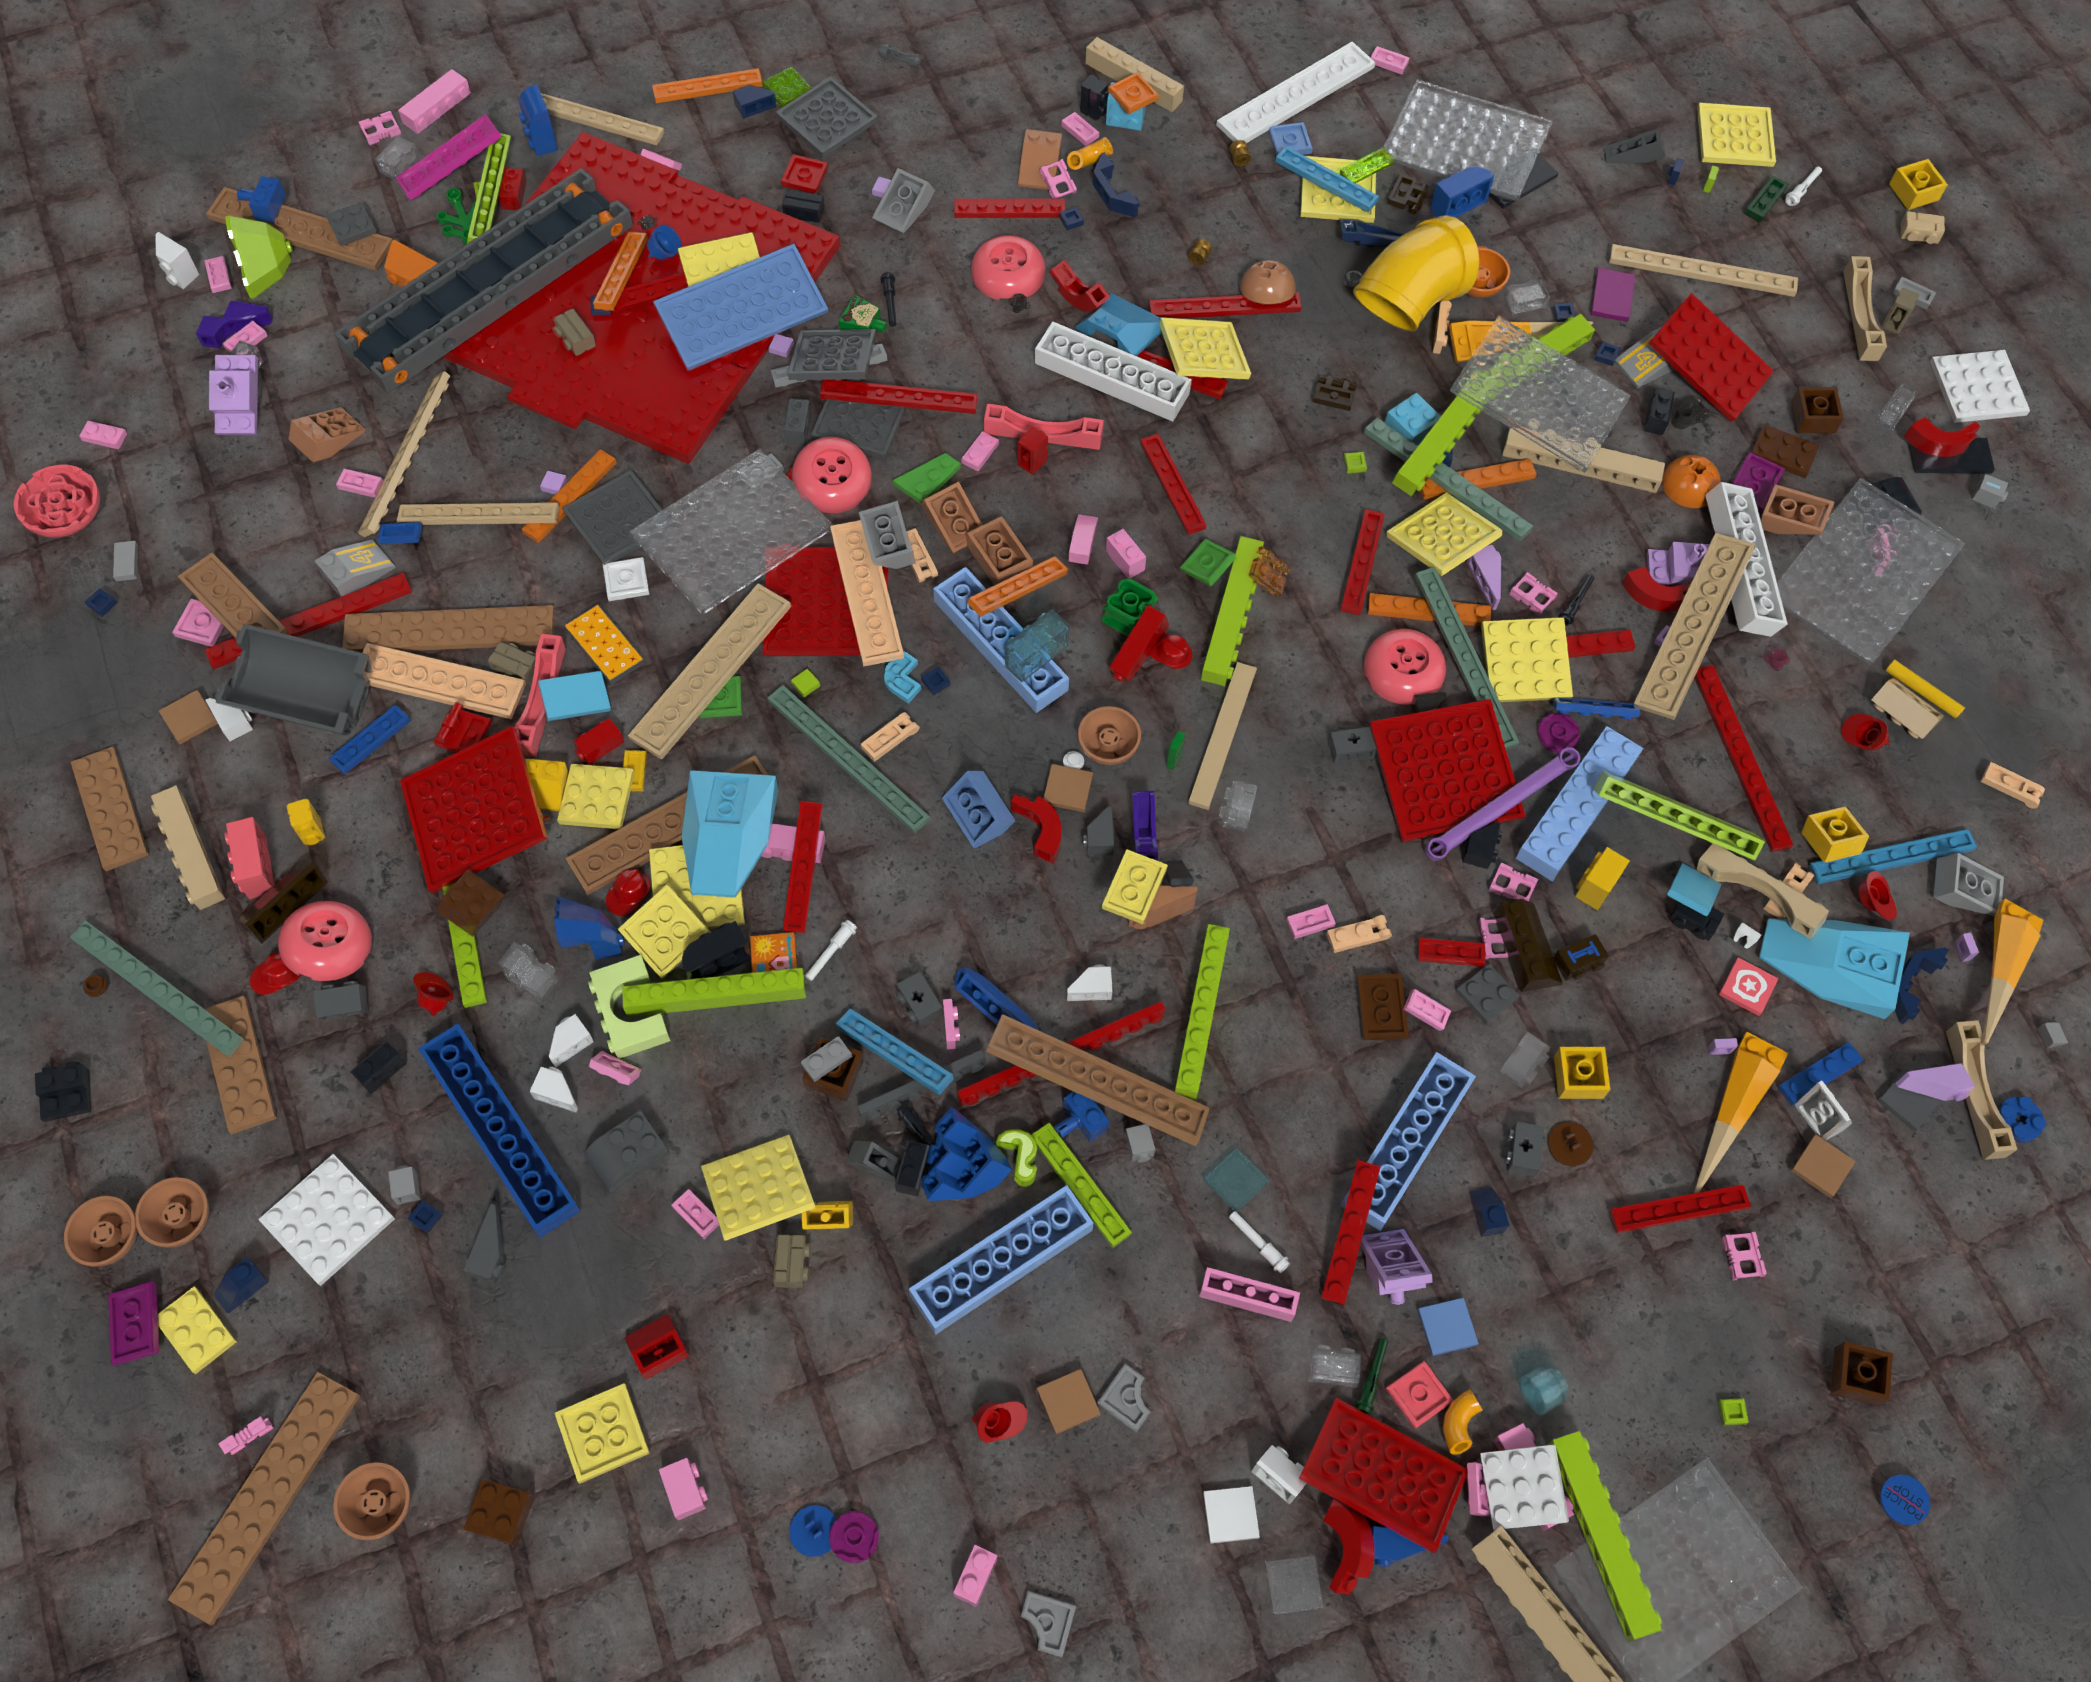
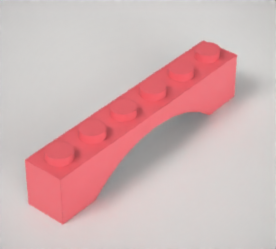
[984,404,1104,450]
[514,634,566,757]

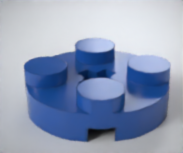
[1998,1096,2046,1143]

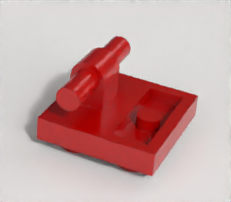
[434,702,492,753]

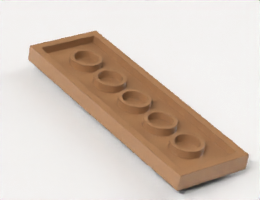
[178,553,288,639]
[71,747,149,871]
[205,996,277,1135]

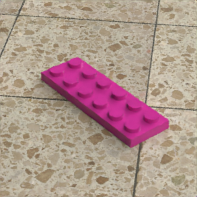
[396,114,501,200]

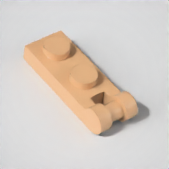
[1433,301,1452,354]
[907,528,938,583]
[860,712,920,762]
[1981,762,2045,809]
[1763,863,1814,919]
[1326,915,1392,953]

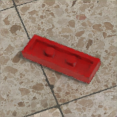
[1418,938,1485,967]

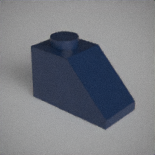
[733,85,776,119]
[1469,1187,1510,1237]
[214,1257,269,1314]

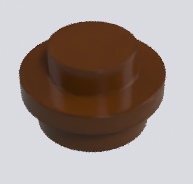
[83,975,108,997]

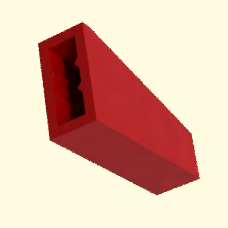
[1109,605,1170,683]

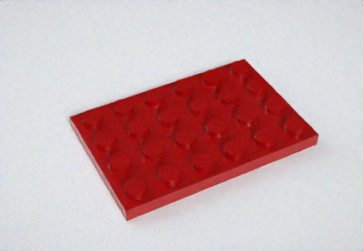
[1648,293,1774,422]
[1299,1398,1468,1554]

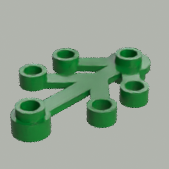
[436,188,476,245]

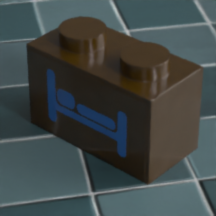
[1554,934,1609,981]

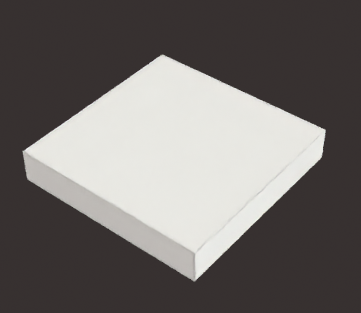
[603,557,650,601]
[1203,1486,1260,1544]

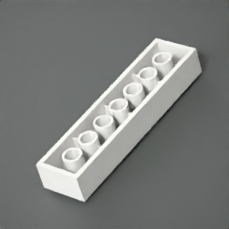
[1035,322,1192,421]
[1706,482,1788,637]

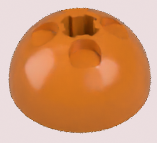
[1466,248,1510,298]
[1661,455,1721,508]

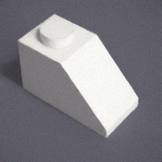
[206,698,253,742]
[1067,965,1112,1001]
[549,1014,594,1068]
[530,1067,578,1112]

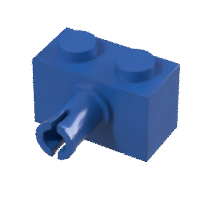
[237,176,286,223]
[1054,1091,1110,1142]

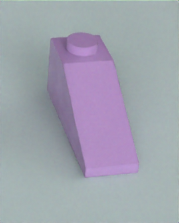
[1467,545,1501,611]
[1896,1063,1975,1101]

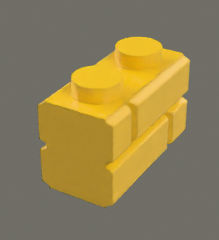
[287,799,325,845]
[802,1201,853,1229]

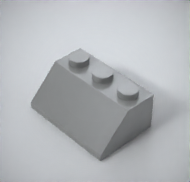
[859,501,916,569]

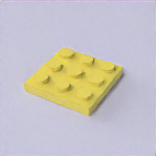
[557,764,635,829]
[618,884,712,979]
[555,1383,650,1484]

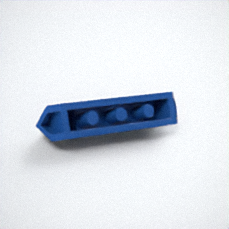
[954,967,1038,1030]

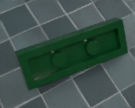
[1745,176,1789,222]

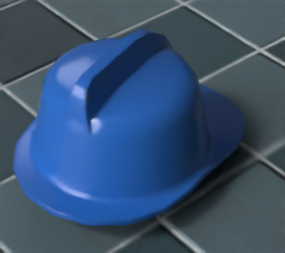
[647,225,681,261]

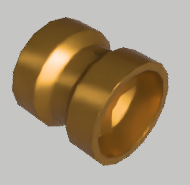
[1229,140,1251,167]
[1188,239,1212,266]

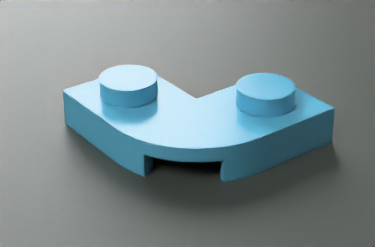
[884,651,921,704]

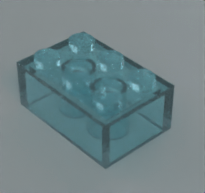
[1005,609,1069,683]

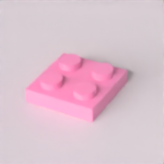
[172,599,224,647]

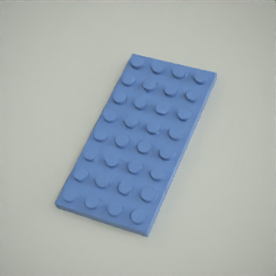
[653,244,828,371]

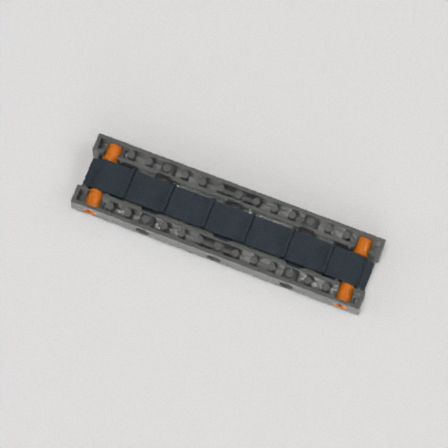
[334,168,633,394]

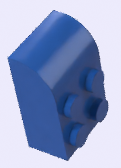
[518,84,558,156]
[1430,167,1494,218]

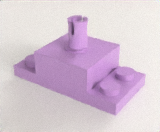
[209,355,258,435]
[1646,542,1709,587]
[1360,1229,1432,1305]

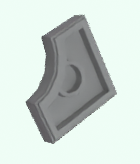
[1097,1363,1150,1433]
[1021,1591,1076,1658]

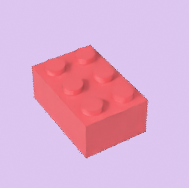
[224,817,274,899]

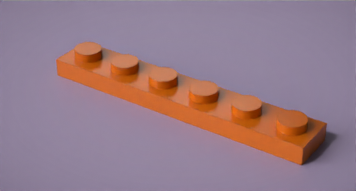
[652,68,763,104]
[593,232,648,311]
[522,449,617,544]
[1420,459,1537,499]
[967,556,1068,617]
[1368,593,1491,627]

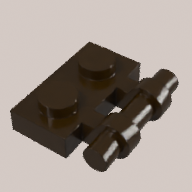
[1387,173,1429,214]
[1313,375,1357,411]

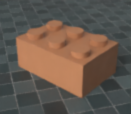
[967,516,1033,586]

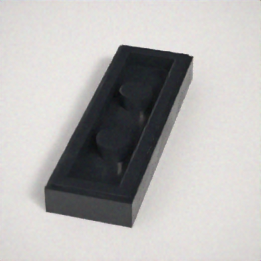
[1162,860,1193,887]

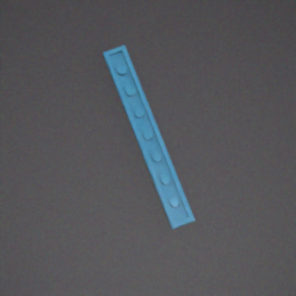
[1809,829,1977,885]

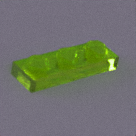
[1340,147,1395,183]

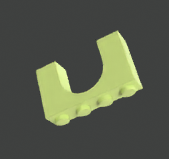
[588,955,670,1059]

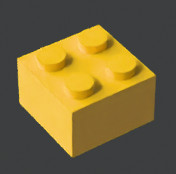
[1889,159,1948,210]
[1801,806,1869,863]
[1575,847,1630,911]
[1554,1047,1610,1099]

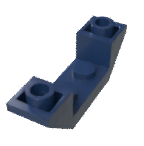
[1093,152,1139,217]
[1895,947,1949,1024]

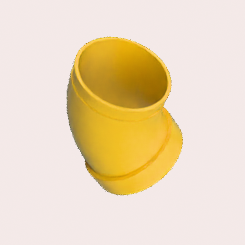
[1353,216,1479,331]

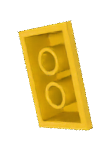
[525,759,569,811]

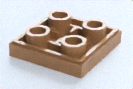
[159,690,218,744]
[1044,764,1093,813]
[1791,1134,1856,1198]
[1037,1369,1101,1435]

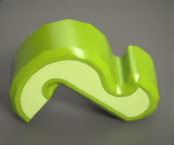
[996,1129,1037,1187]

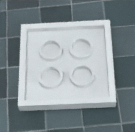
[1480,1444,1569,1530]

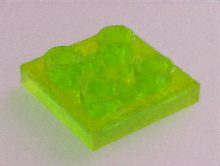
[762,66,812,107]

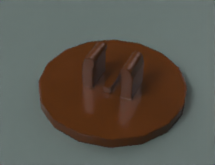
[1548,1122,1594,1167]

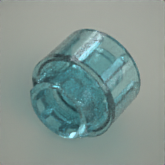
[1519,1366,1568,1415]

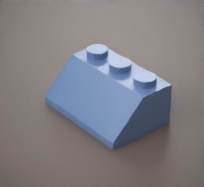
[942,771,1015,848]

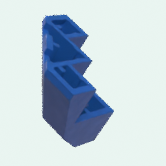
[554,897,625,960]
[921,1107,1012,1201]

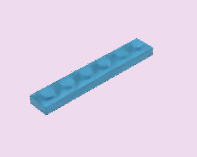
[1275,146,1379,212]
[836,1008,954,1095]

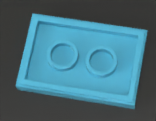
[538,671,611,721]
[1667,863,1721,916]

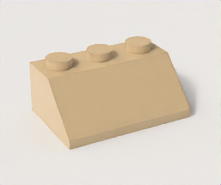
[1872,678,1944,739]

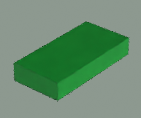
[1166,731,1186,770]

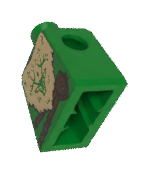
[839,295,887,333]

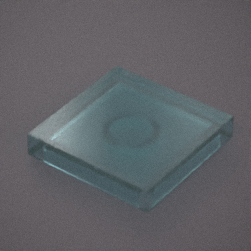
[1204,1148,1269,1213]

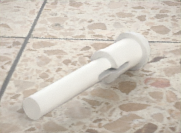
[1785,167,1822,206]
[805,920,857,981]
[1229,1211,1290,1273]

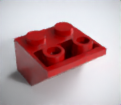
[624,1314,689,1380]

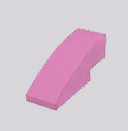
[1068,514,1098,565]

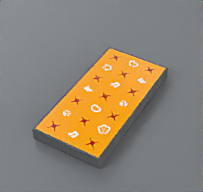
[563,604,645,685]

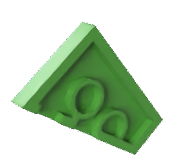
[892,453,961,504]

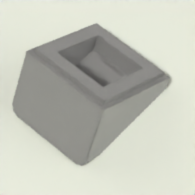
[2037,1023,2068,1049]

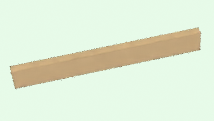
[541,93,664,145]
[397,503,559,525]
[1188,662,1257,810]

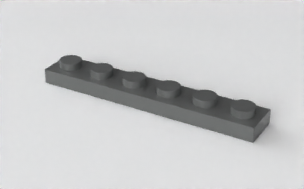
[857,1049,986,1121]

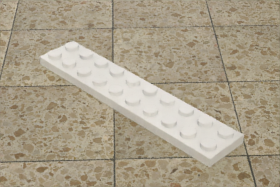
[1216,42,1375,143]

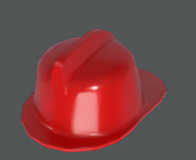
[1149,633,1193,669]
[1841,713,1890,751]
[606,869,651,916]
[1858,871,1897,920]
[250,952,302,995]
[413,972,454,1016]
[972,1401,1028,1443]

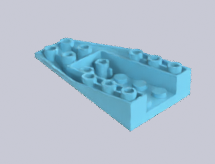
[682,771,779,898]
[1759,918,1910,1019]

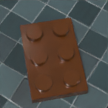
[1751,424,1820,478]
[1356,974,1409,1040]

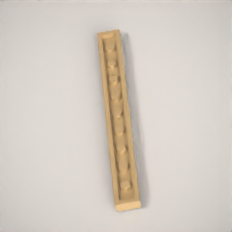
[1609,244,1798,297]
[358,371,450,537]

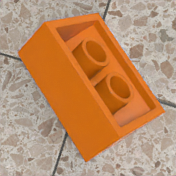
[384,240,438,287]

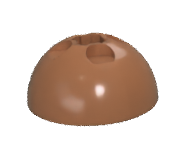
[1240,260,1296,304]
[1078,706,1141,766]
[135,1177,209,1248]
[64,1196,138,1267]
[333,1463,410,1540]

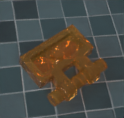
[1249,546,1291,597]

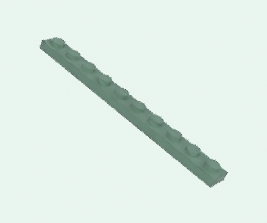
[1364,418,1533,542]
[1415,567,1519,750]
[768,685,930,834]
[70,920,245,1057]

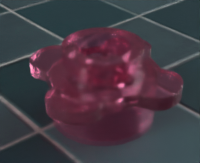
[1765,649,1790,671]

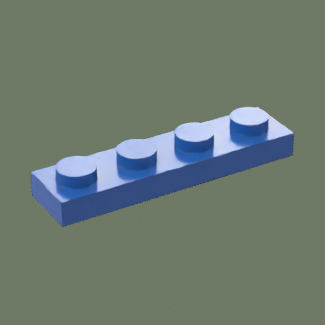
[1552,697,1640,720]
[328,705,411,775]
[1778,1042,1863,1106]

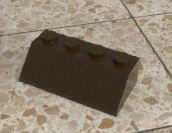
[237,858,328,944]
[1494,899,1563,992]

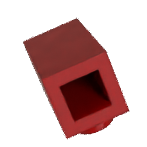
[498,168,527,210]
[574,718,624,765]

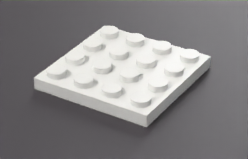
[1930,350,2030,423]
[258,1154,395,1286]

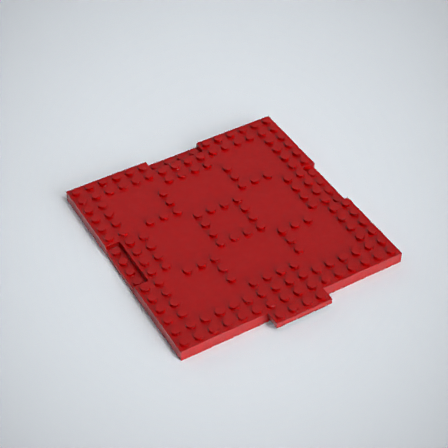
[442,132,840,464]

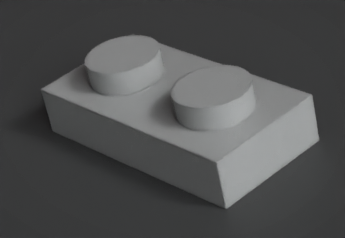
[801,1036,852,1082]

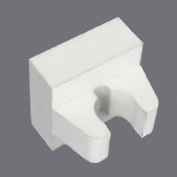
[1734,922,1761,949]

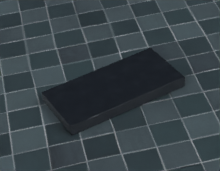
[1489,150,1558,209]
[1908,438,1995,474]

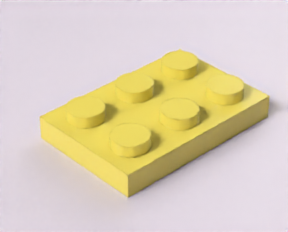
[1102,850,1168,924]
[158,1286,237,1374]

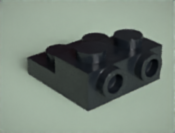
[35,1061,91,1122]

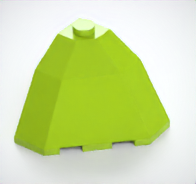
[225,216,293,299]

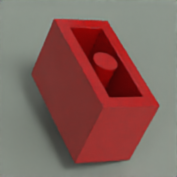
[1017,426,1048,475]

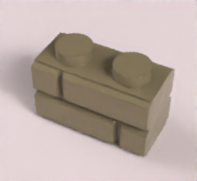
[1881,288,1920,334]
[553,309,596,356]
[488,642,536,685]
[773,1235,811,1288]

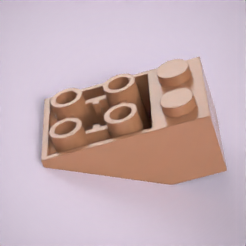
[289,407,366,462]

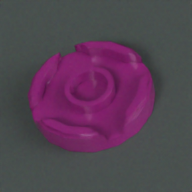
[1537,713,1580,753]
[829,1511,879,1564]

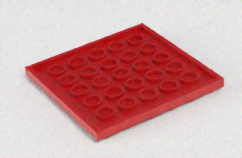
[763,547,889,656]
[1369,699,1526,843]
[400,726,548,893]

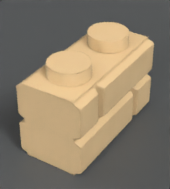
[1900,211,1945,244]

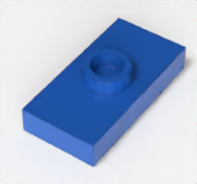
[377,522,422,544]

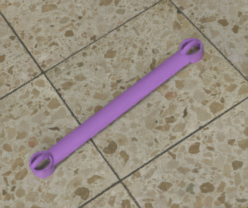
[1425,747,1580,861]

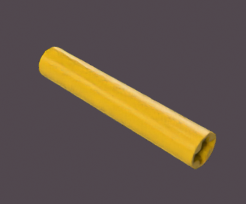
[1886,660,1965,719]

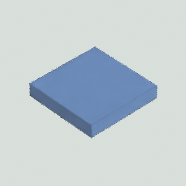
[1268,122,1313,157]
[1417,1298,1478,1356]

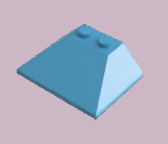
[1075,293,1162,356]

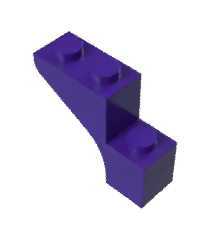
[196,300,273,349]
[1132,790,1158,861]

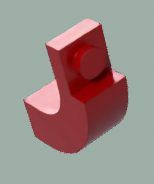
[1049,259,1110,312]
[1904,417,1981,457]
[1622,567,1692,612]
[1011,794,1062,864]
[1323,1498,1375,1595]

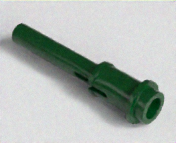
[1355,1338,1389,1415]

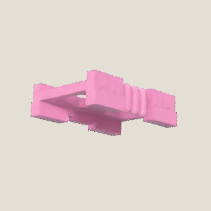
[359,111,401,145]
[1039,159,1077,199]
[1509,572,1558,616]
[1488,863,1538,902]
[1479,918,1508,959]
[1721,1232,1767,1280]
[218,1416,274,1455]

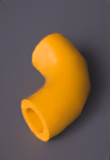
[1067,137,1113,170]
[1443,1389,1483,1455]

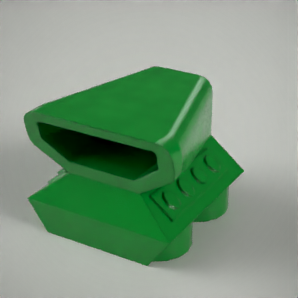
[1102,578,1158,636]

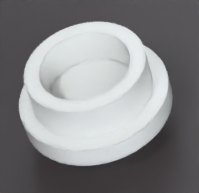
[1063,751,1084,769]

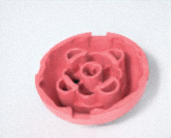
[971,235,1046,301]
[792,437,872,514]
[14,465,100,538]
[1363,629,1446,705]
[278,901,372,981]

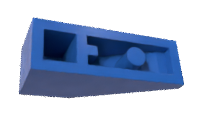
[1371,1526,1448,1567]

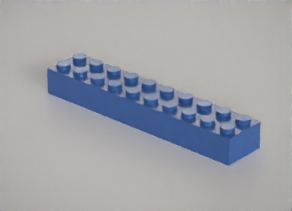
[418,1024,581,1238]

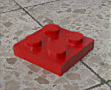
[781,154,828,193]

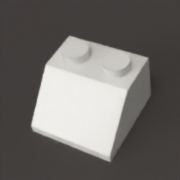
[156,232,199,289]
[1251,1445,1307,1505]

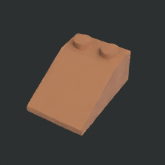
[1018,129,1062,190]
[921,481,983,554]
[1761,484,1834,534]
[1128,886,1197,929]

